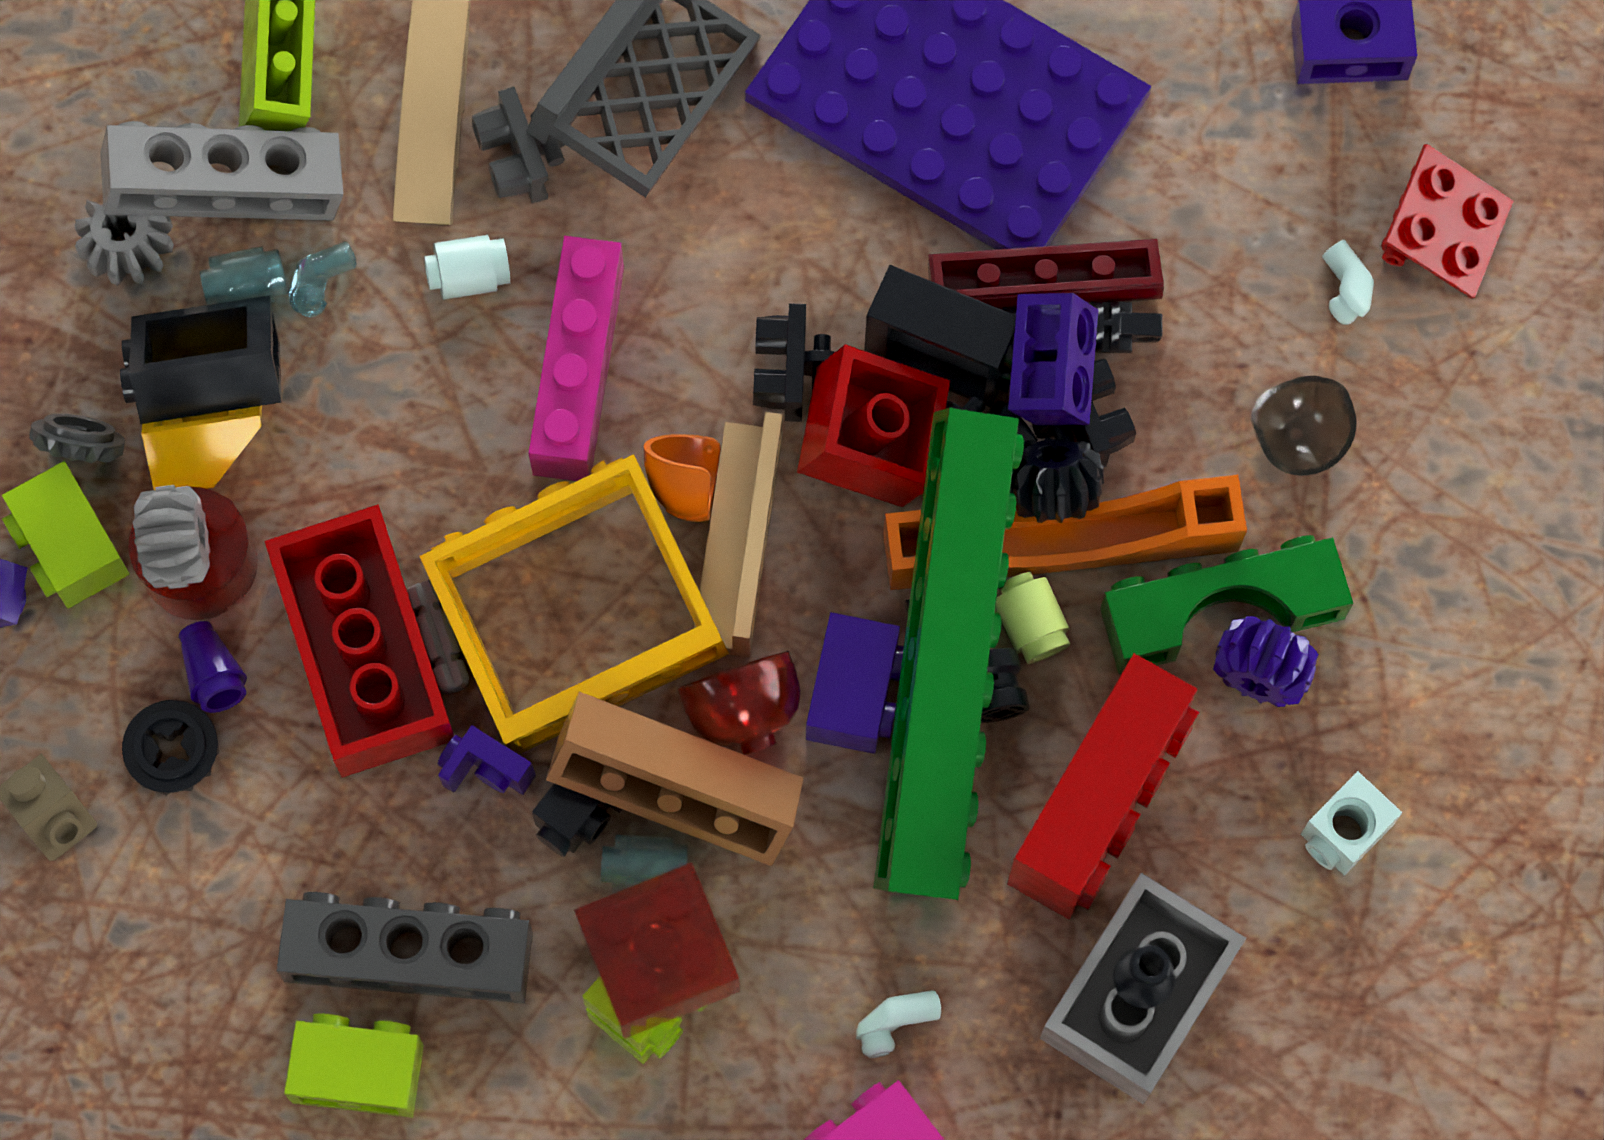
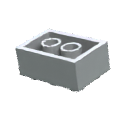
[1039,873,1246,1105]

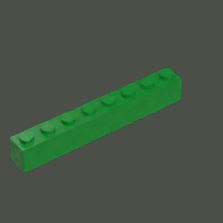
[873,408,1024,900]

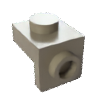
[0,753,97,861]

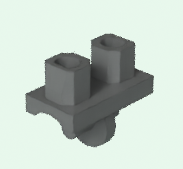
[472,87,565,204]

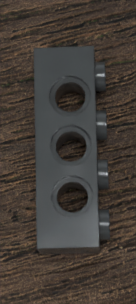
[276,892,533,1004]

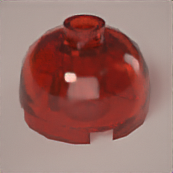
[678,651,801,755]

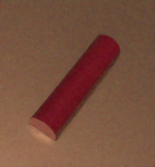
[928,239,1164,310]

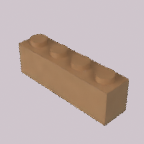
[546,692,804,866]

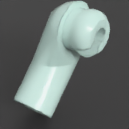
[1322,240,1374,325]
[856,990,941,1058]

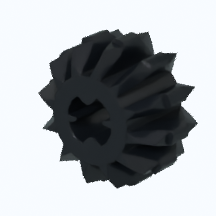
[1010,436,1104,523]

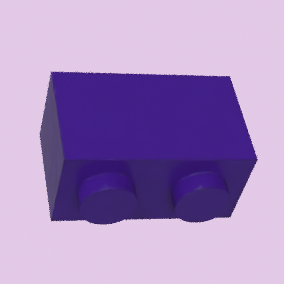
[806,612,904,754]

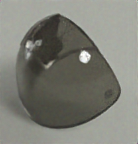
[1251,376,1357,476]

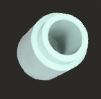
[424,235,510,300]

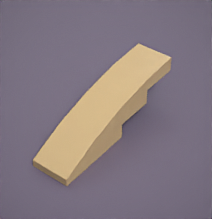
[393,0,471,225]

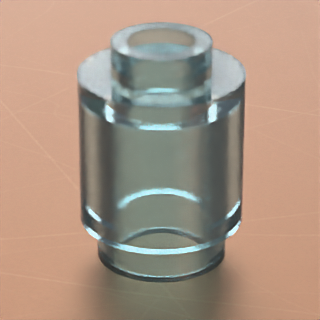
[200,246,288,304]
[600,834,688,898]

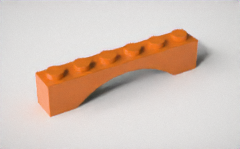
[883,474,1247,591]

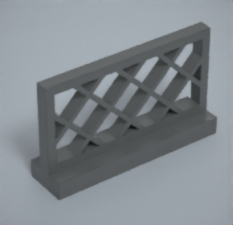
[526,0,761,198]

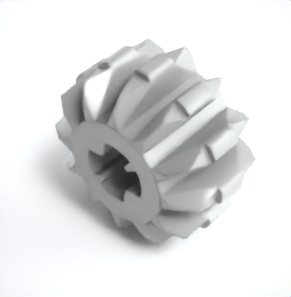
[75,200,174,286]
[132,485,211,589]

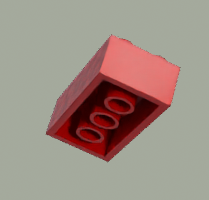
[264,504,454,778]
[1007,653,1200,920]

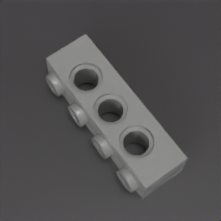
[100,121,343,220]

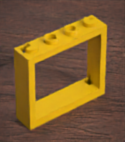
[419,454,729,754]

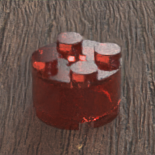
[129,487,258,620]

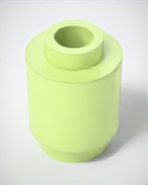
[995,572,1070,664]

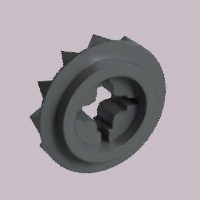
[29,414,125,464]

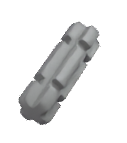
[408,580,469,695]

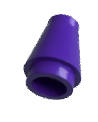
[178,621,247,713]

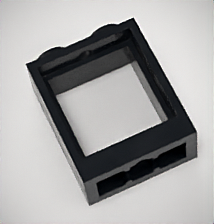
[864,264,1016,408]
[120,295,282,424]

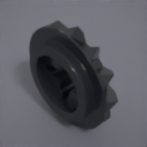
[122,700,220,796]

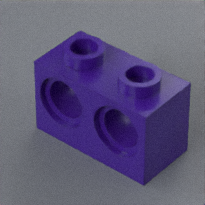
[1008,293,1099,425]

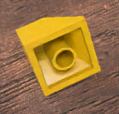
[141,406,262,494]

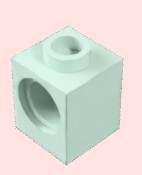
[1301,771,1403,876]

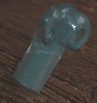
[288,241,357,317]

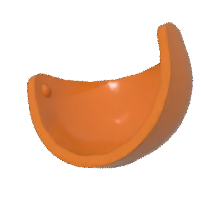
[644,434,721,522]

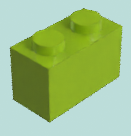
[2,461,130,609]
[284,1013,424,1118]

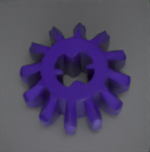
[1213,616,1319,707]

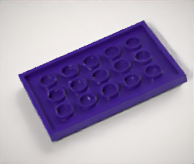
[745,0,1152,250]

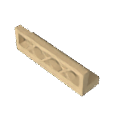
[694,412,783,658]

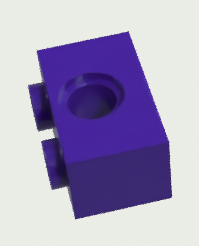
[1291,0,1418,84]

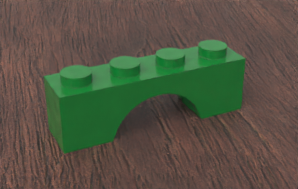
[1100,535,1353,675]

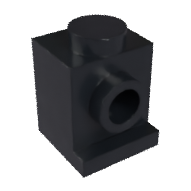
[532,783,622,857]

